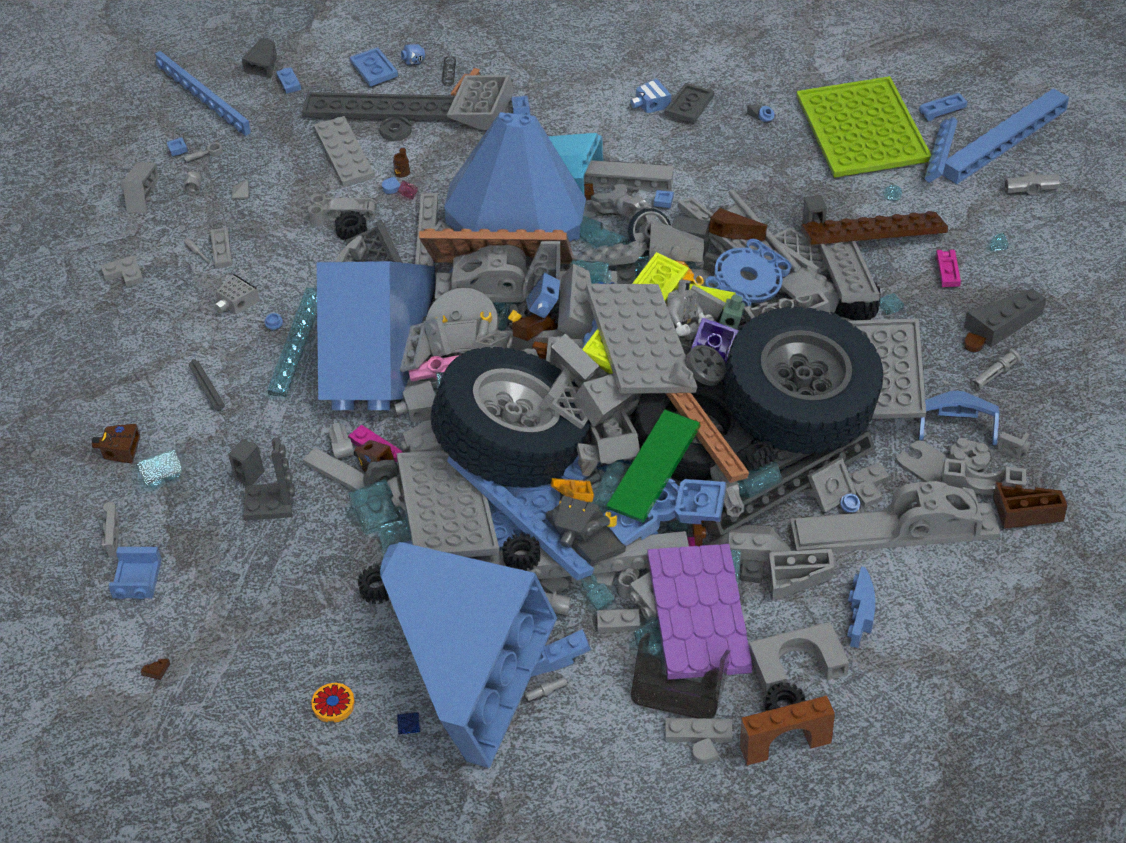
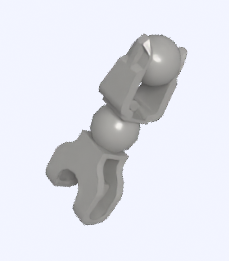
[591,183,652,230]

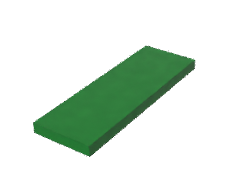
[606,410,701,523]

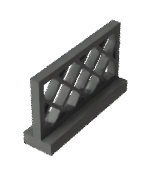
[345,220,403,263]

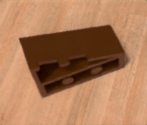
[993,482,1068,529]

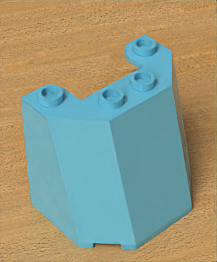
[548,133,603,196]

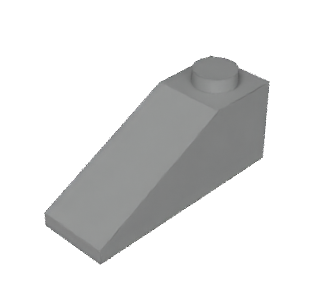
[400,323,432,372]

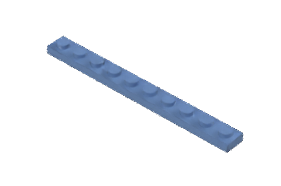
[155,51,251,136]
[447,456,594,581]

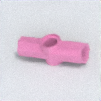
[408,355,459,381]

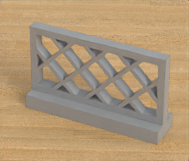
[765,227,829,275]
[539,366,600,429]

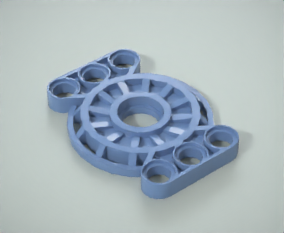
[704,239,792,315]

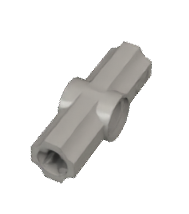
[1004,172,1060,195]
[710,464,744,518]

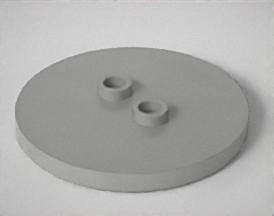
[426,288,499,357]

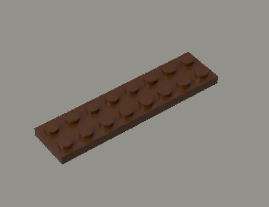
[801,211,948,245]

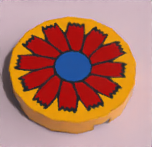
[311,683,355,723]

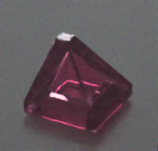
[398,180,418,200]

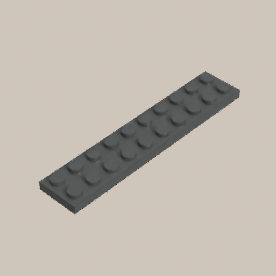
[302,92,456,121]

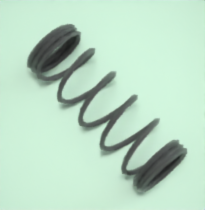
[442,56,456,86]

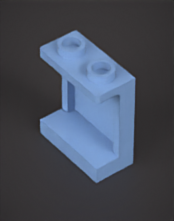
[108,547,162,599]

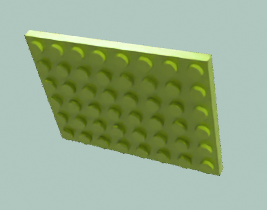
[796,76,931,178]

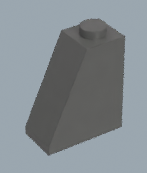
[242,38,277,79]

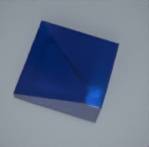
[397,712,420,735]

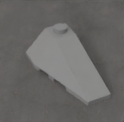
[523,241,560,299]

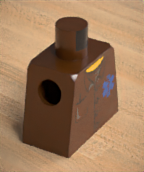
[92,424,141,463]
[354,440,395,480]

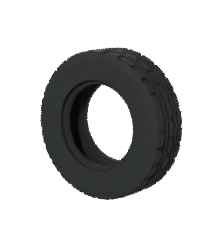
[633,378,756,481]

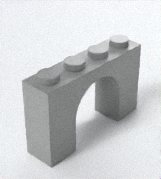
[549,334,599,384]
[749,622,849,696]

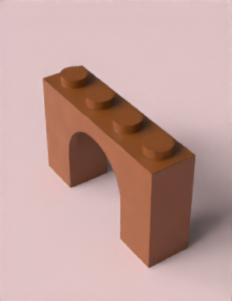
[740,696,835,766]

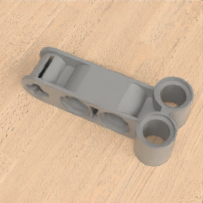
[308,193,377,227]

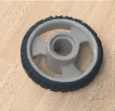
[628,208,671,254]

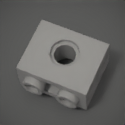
[628,572,658,624]

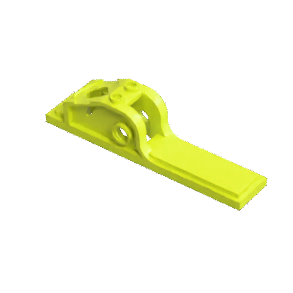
[582,252,689,374]

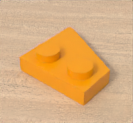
[551,478,594,502]

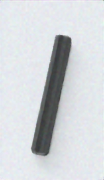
[189,359,225,411]

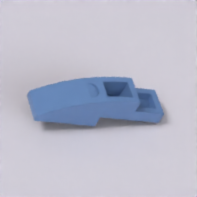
[847,566,875,648]
[531,629,591,676]

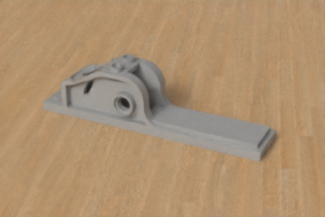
[435,245,617,303]
[790,481,1000,552]

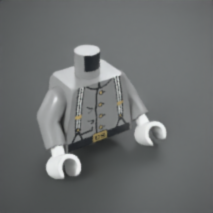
[666,280,712,336]

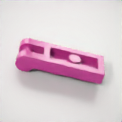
[936,249,961,287]

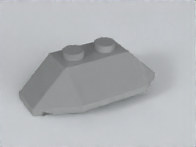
[708,525,790,566]

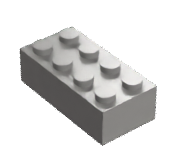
[588,408,640,464]

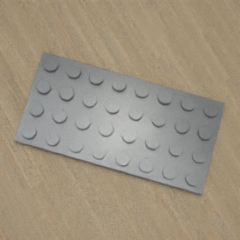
[585,283,697,394]
[397,450,499,557]

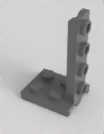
[243,437,295,521]

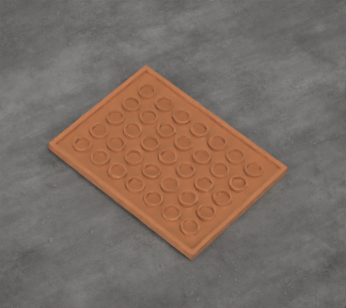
[419,228,574,264]

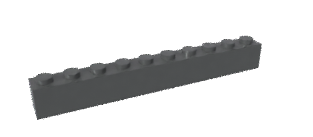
[703,431,875,536]

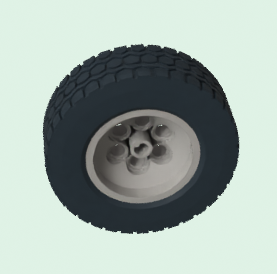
[430,347,590,488]

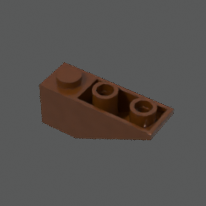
[708,208,768,241]

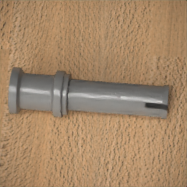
[971,349,1021,390]

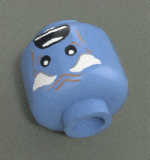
[401,44,425,65]

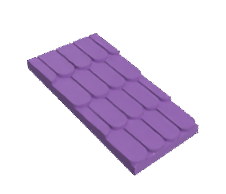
[647,544,752,680]

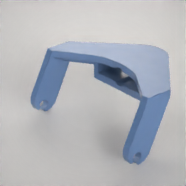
[919,391,999,445]

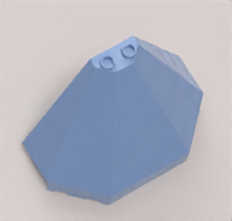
[444,112,586,242]

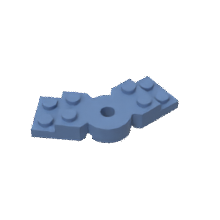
[603,479,727,546]

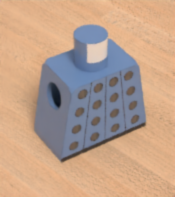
[526,273,560,318]

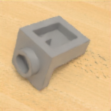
[997,432,1031,459]
[577,443,600,476]

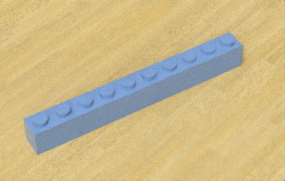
[942,88,1069,184]

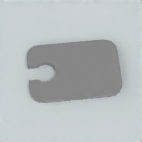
[897,440,949,482]

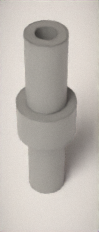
[525,677,567,701]

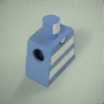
[630,78,671,113]

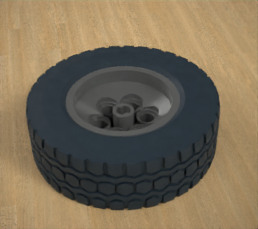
[723,307,883,454]

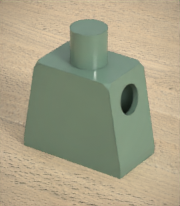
[720,295,745,329]

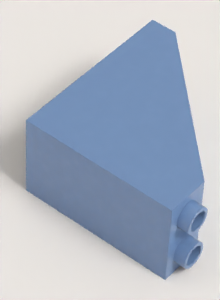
[317,261,435,410]
[380,542,557,768]

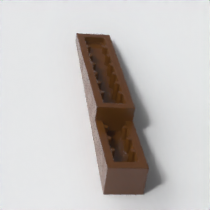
[512,314,558,341]

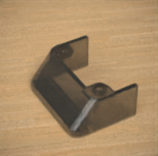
[631,633,731,719]

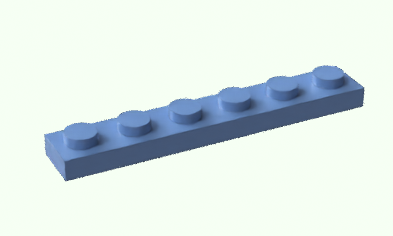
[925,117,958,183]

